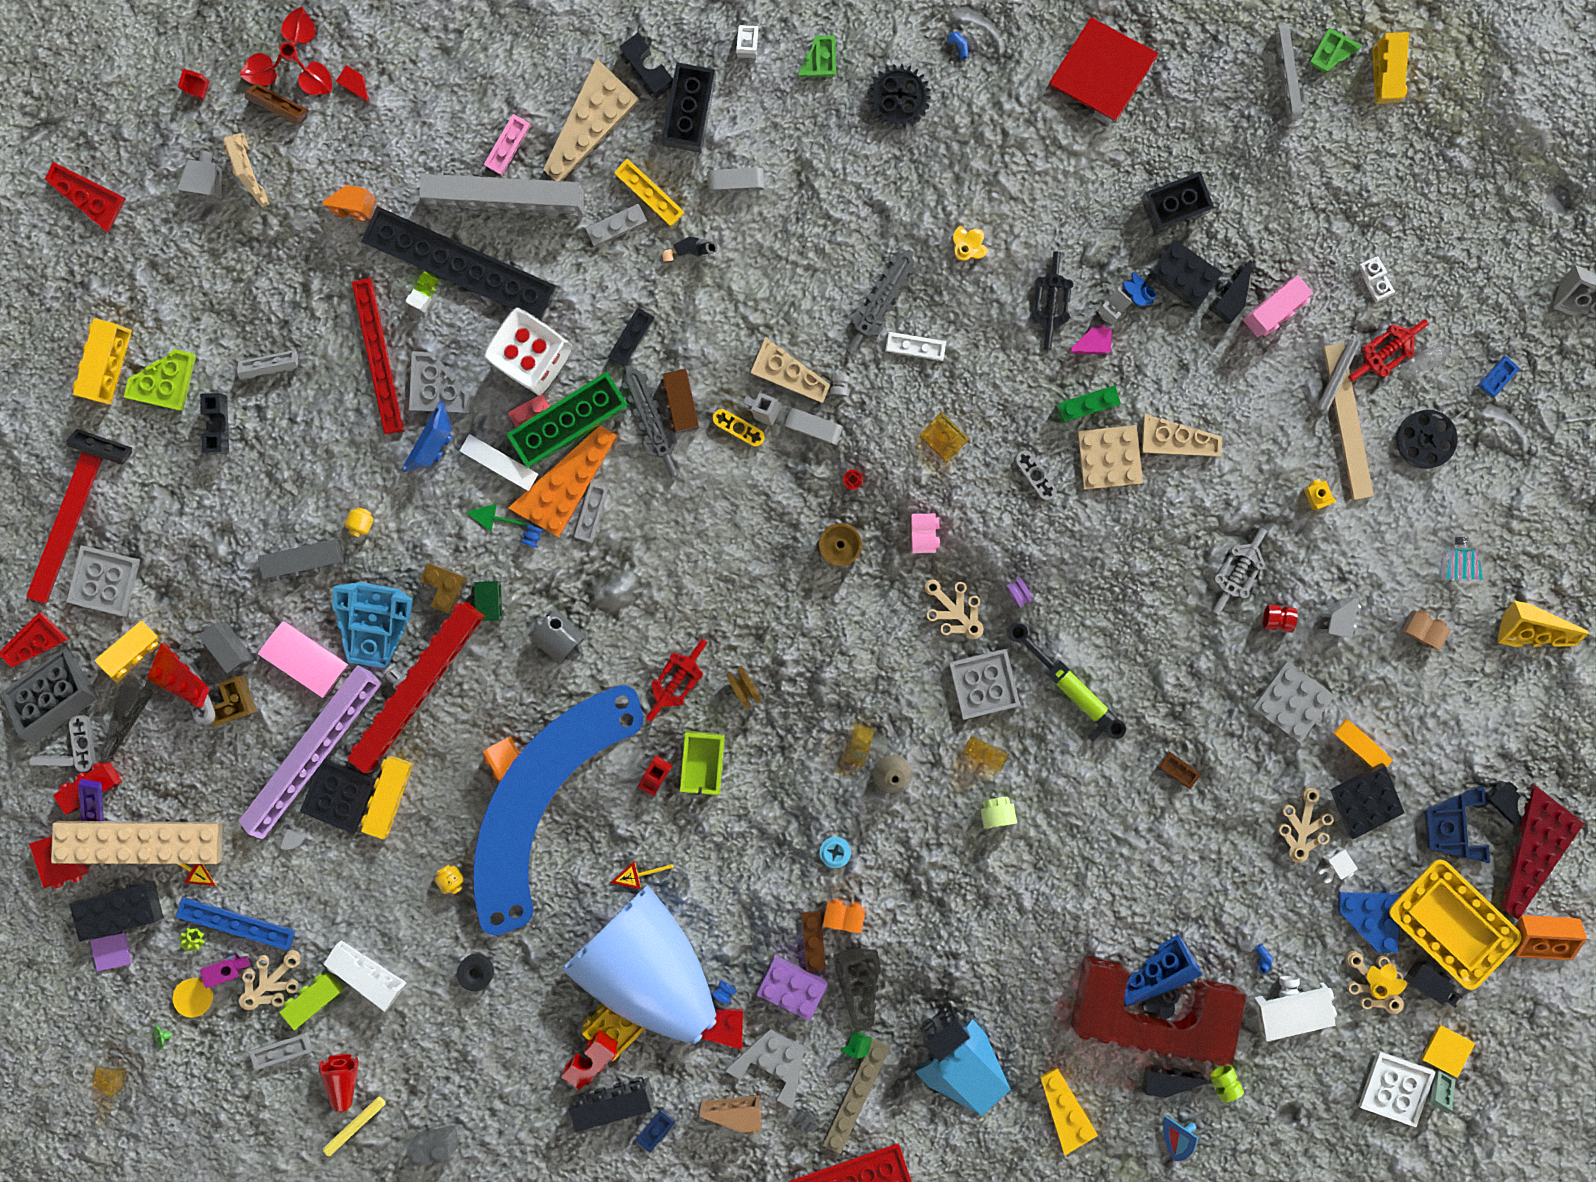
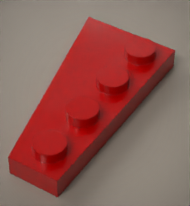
[45,162,126,233]

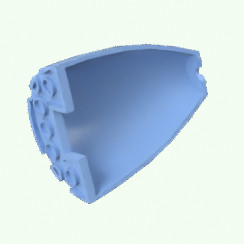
[561,885,717,1044]

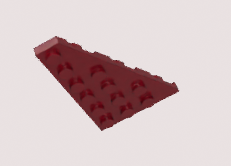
[1501,784,1585,920]

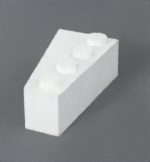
[323,941,406,1012]

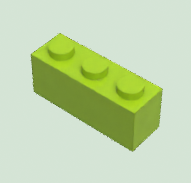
[279,971,345,1030]

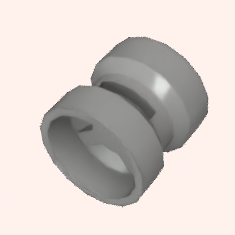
[830,374,851,397]

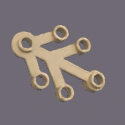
[924,580,984,639]
[1278,787,1334,863]
[239,950,301,1010]
[1345,951,1404,1014]

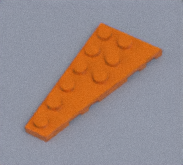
[508,426,617,537]

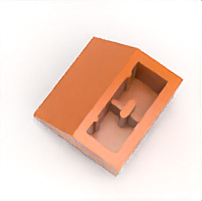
[322,185,376,222]
[483,736,520,783]

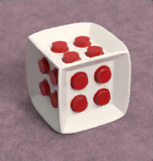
[484,308,572,396]

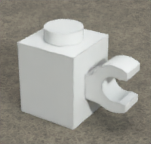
[1317,847,1358,883]

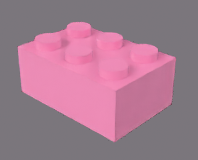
[1242,275,1313,337]

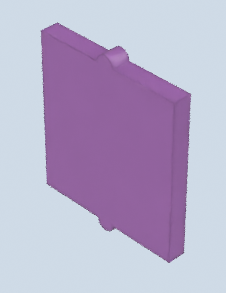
[90,932,132,971]

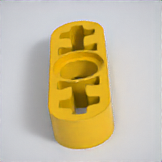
[713,409,765,447]

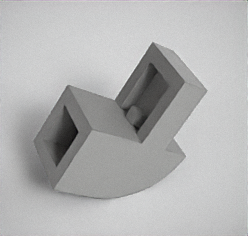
[1097,284,1133,324]

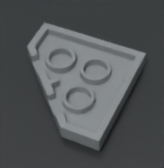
[409,351,470,414]

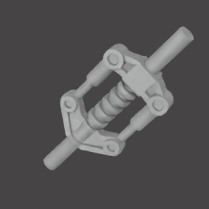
[1212,527,1267,616]

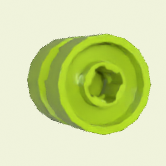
[1209,1065,1244,1103]

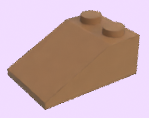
[700,1095,762,1134]

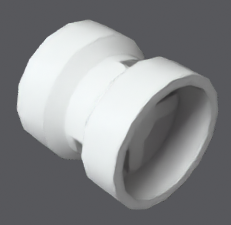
[1279,976,1300,998]

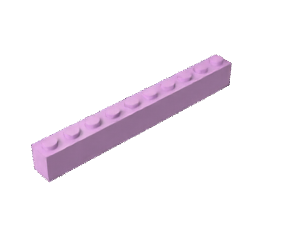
[239,665,382,839]

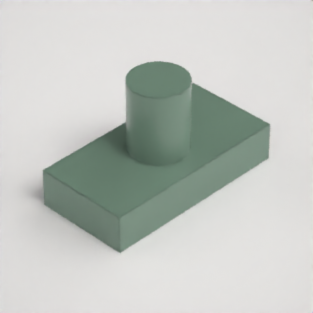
[1426,1069,1455,1114]

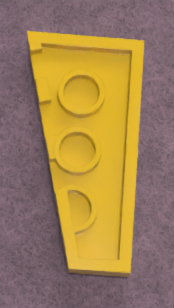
[1040,1067,1098,1155]

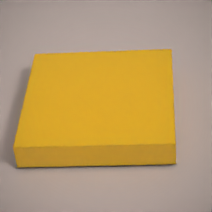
[1421,1024,1475,1078]

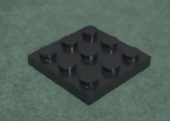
[300,758,377,834]
[1330,763,1405,840]

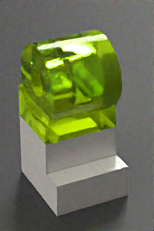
[405,272,439,313]

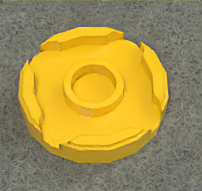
[172,977,214,1018]

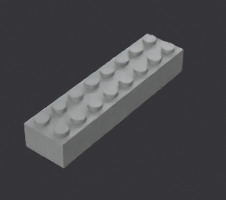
[419,174,584,217]

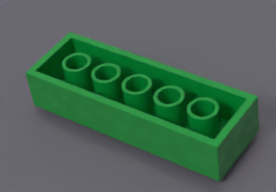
[506,371,630,469]

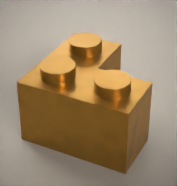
[420,563,468,614]
[212,675,257,727]

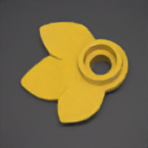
[952,226,988,261]
[1367,963,1407,1000]

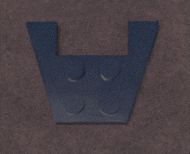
[1424,786,1490,863]

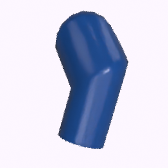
[947,32,969,59]
[1254,943,1273,974]

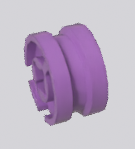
[1006,577,1033,609]

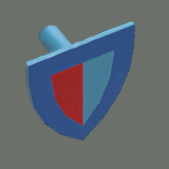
[1163,1116,1198,1161]

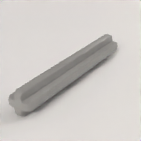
[1317,339,1360,412]

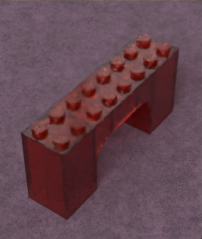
[1070,956,1246,1066]

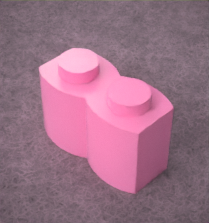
[911,514,940,553]

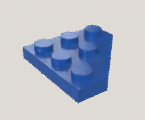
[1338,892,1399,953]

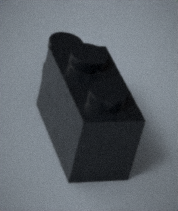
[1403,960,1463,1008]

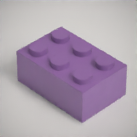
[757,955,827,1021]

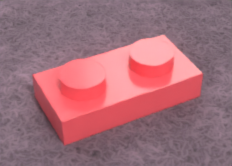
[508,394,550,428]

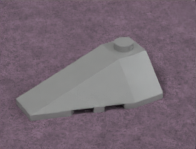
[1553,265,1596,317]

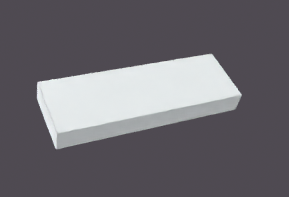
[885,332,946,361]

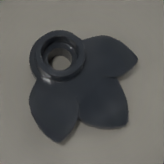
[1143,988,1180,1020]

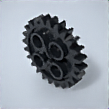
[868,64,931,129]

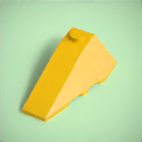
[1497,601,1589,647]

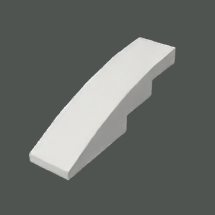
[460,434,538,491]

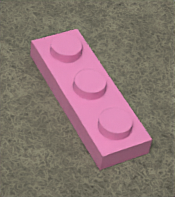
[484,114,531,176]

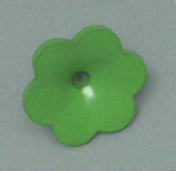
[154,1025,171,1050]

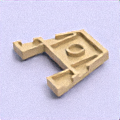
[224,133,269,207]

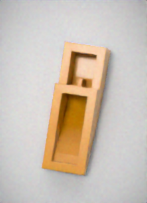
[1333,719,1393,769]

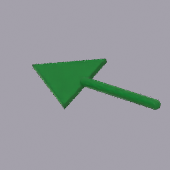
[466,504,530,532]

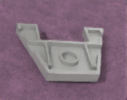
[726,1028,804,1108]

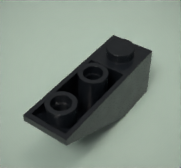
[1210,260,1253,324]
[1142,1065,1208,1098]

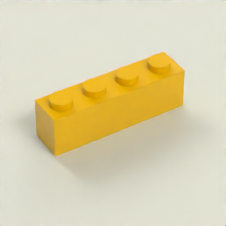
[361,756,414,840]

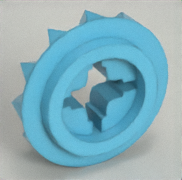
[820,837,851,868]

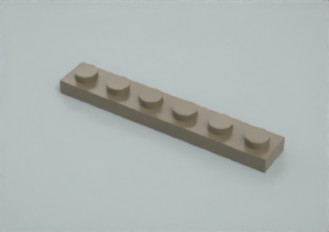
[823,1038,890,1154]

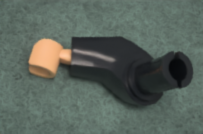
[662,237,717,261]

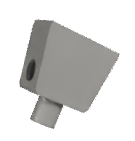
[178,151,222,200]

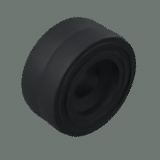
[457,954,494,991]

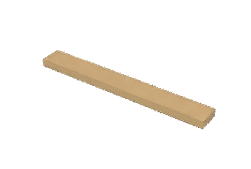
[1323,343,1374,500]

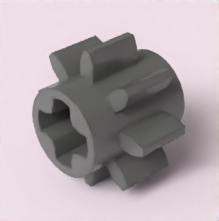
[795,1109,819,1134]

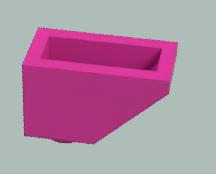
[1069,325,1112,355]

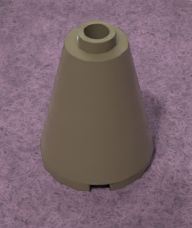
[873,755,912,794]

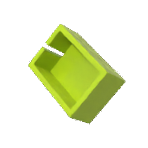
[680,731,725,795]

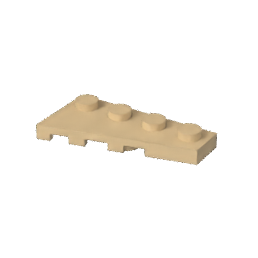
[751,337,830,404]
[1141,414,1222,457]

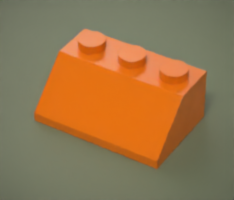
[1514,915,1587,961]

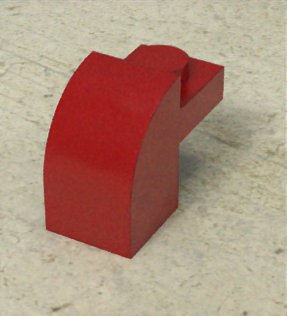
[637,755,673,797]

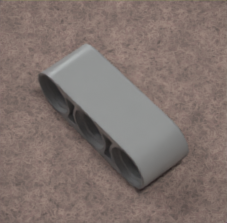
[707,168,765,194]
[784,408,843,446]

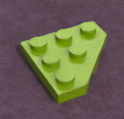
[124,349,196,411]

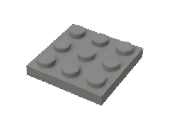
[67,545,140,616]
[949,648,1020,720]
[1251,661,1335,743]

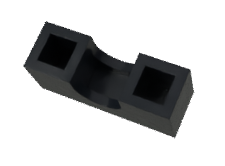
[619,32,673,99]
[200,393,229,455]

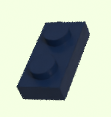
[635,1108,676,1153]

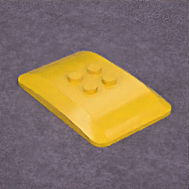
[1389,859,1522,990]

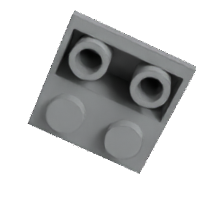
[1317,598,1361,638]

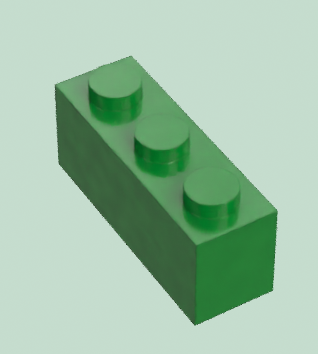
[1055,385,1121,424]

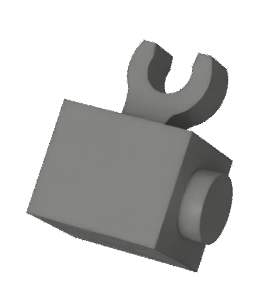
[743,393,780,426]

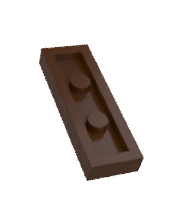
[245,83,308,125]
[801,910,826,972]

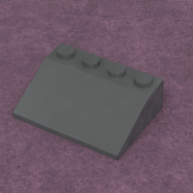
[1,647,98,744]

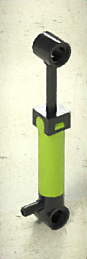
[1006,623,1127,742]

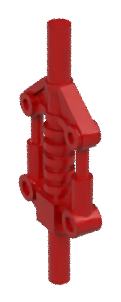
[1348,319,1429,382]
[646,638,708,722]

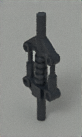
[1031,251,1074,350]

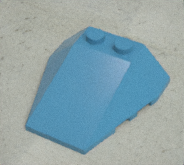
[332,582,412,669]
[915,1019,1011,1116]

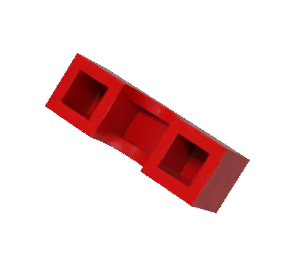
[53,761,122,815]
[561,1029,618,1090]

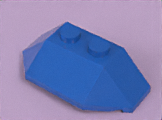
[401,401,453,472]

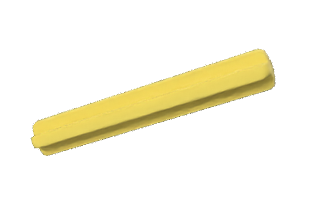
[323,1097,385,1156]

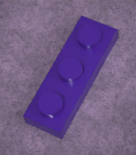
[78,779,104,821]

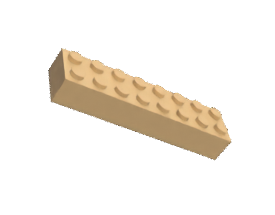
[51,821,223,864]

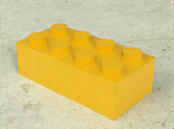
[73,318,132,405]

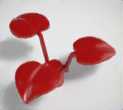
[239,6,332,95]

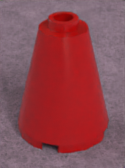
[318,1054,359,1113]

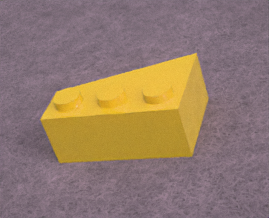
[1372,32,1409,104]
[94,620,160,684]

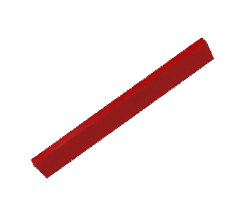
[351,278,405,435]
[26,452,103,604]

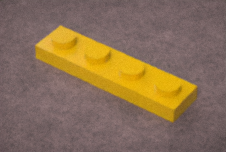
[614,159,685,227]

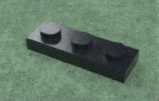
[608,307,655,368]
[66,429,132,465]

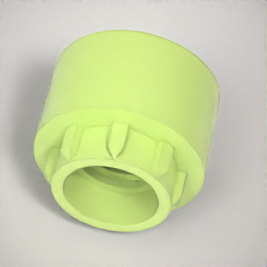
[980,797,1017,829]

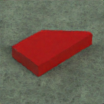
[336,65,369,102]

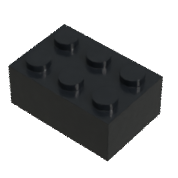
[1141,171,1215,234]
[1147,239,1223,309]
[920,1005,971,1063]

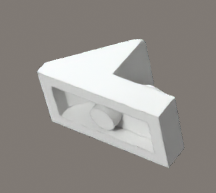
[737,25,758,58]

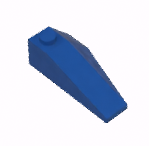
[1119,935,1203,1007]

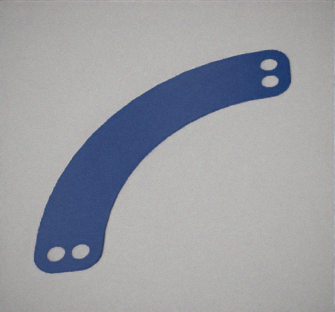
[473,685,643,935]

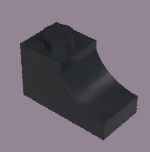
[1485,780,1522,827]

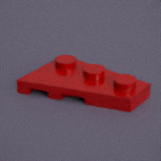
[0,612,69,667]

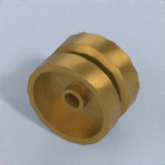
[819,523,862,566]

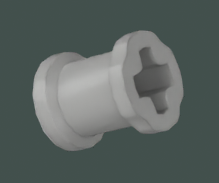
[381,663,407,689]

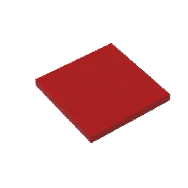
[1049,17,1159,122]

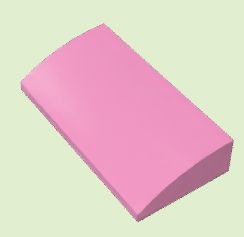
[258,621,349,698]

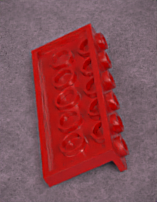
[788,1142,913,1182]

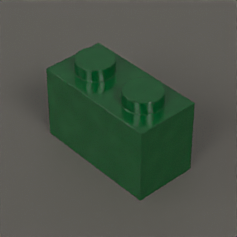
[471,581,503,621]

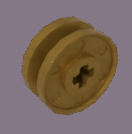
[726,666,762,710]

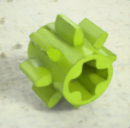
[179,928,205,953]

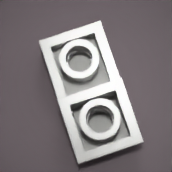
[1359,256,1395,303]

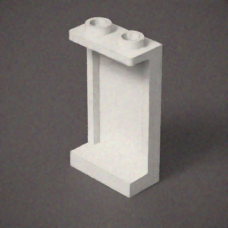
[1255,982,1337,1041]

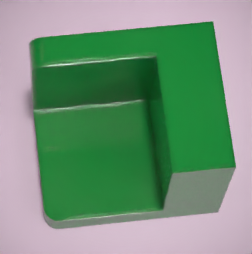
[841,1031,873,1059]

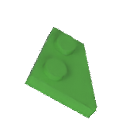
[1308,27,1362,73]
[799,35,836,78]

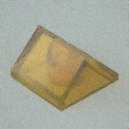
[919,412,970,463]

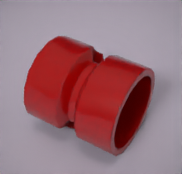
[1263,604,1298,633]

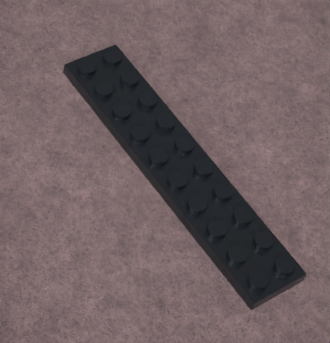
[361,206,557,322]

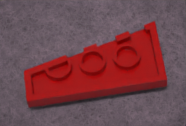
[147,643,209,707]
[700,1008,743,1050]

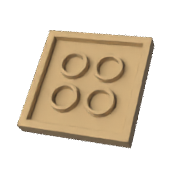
[1077,425,1143,490]

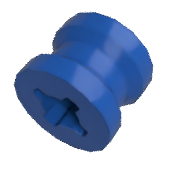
[712,980,737,1004]

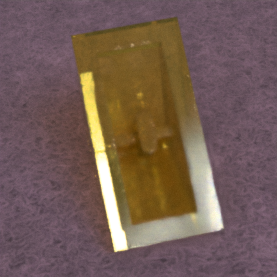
[844,724,874,767]
[92,1066,126,1098]

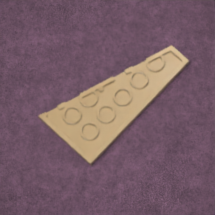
[543,58,639,181]

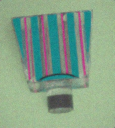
[1438,537,1483,580]

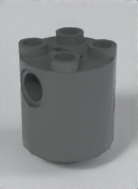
[528,607,586,665]

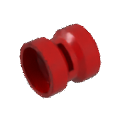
[843,470,863,490]

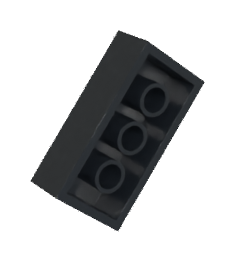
[662,62,716,153]
[69,880,164,942]
[569,1077,655,1133]

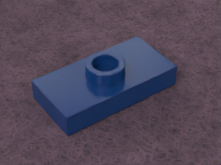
[1477,355,1520,398]

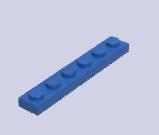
[176,897,296,950]

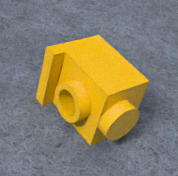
[1303,478,1336,510]

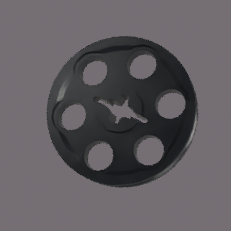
[1396,410,1458,469]

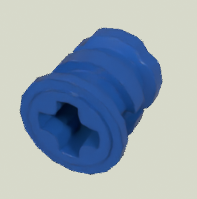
[520,524,543,548]

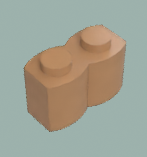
[1401,609,1451,650]

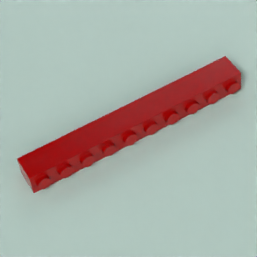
[347,602,485,774]

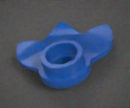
[1122,272,1156,306]

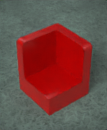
[178,68,210,99]

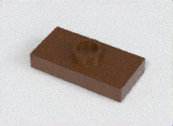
[1157,751,1201,790]

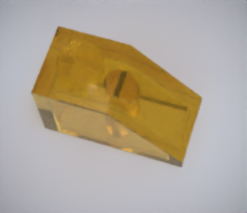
[963,735,1009,771]

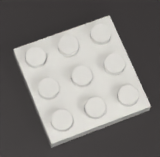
[1358,1051,1436,1127]

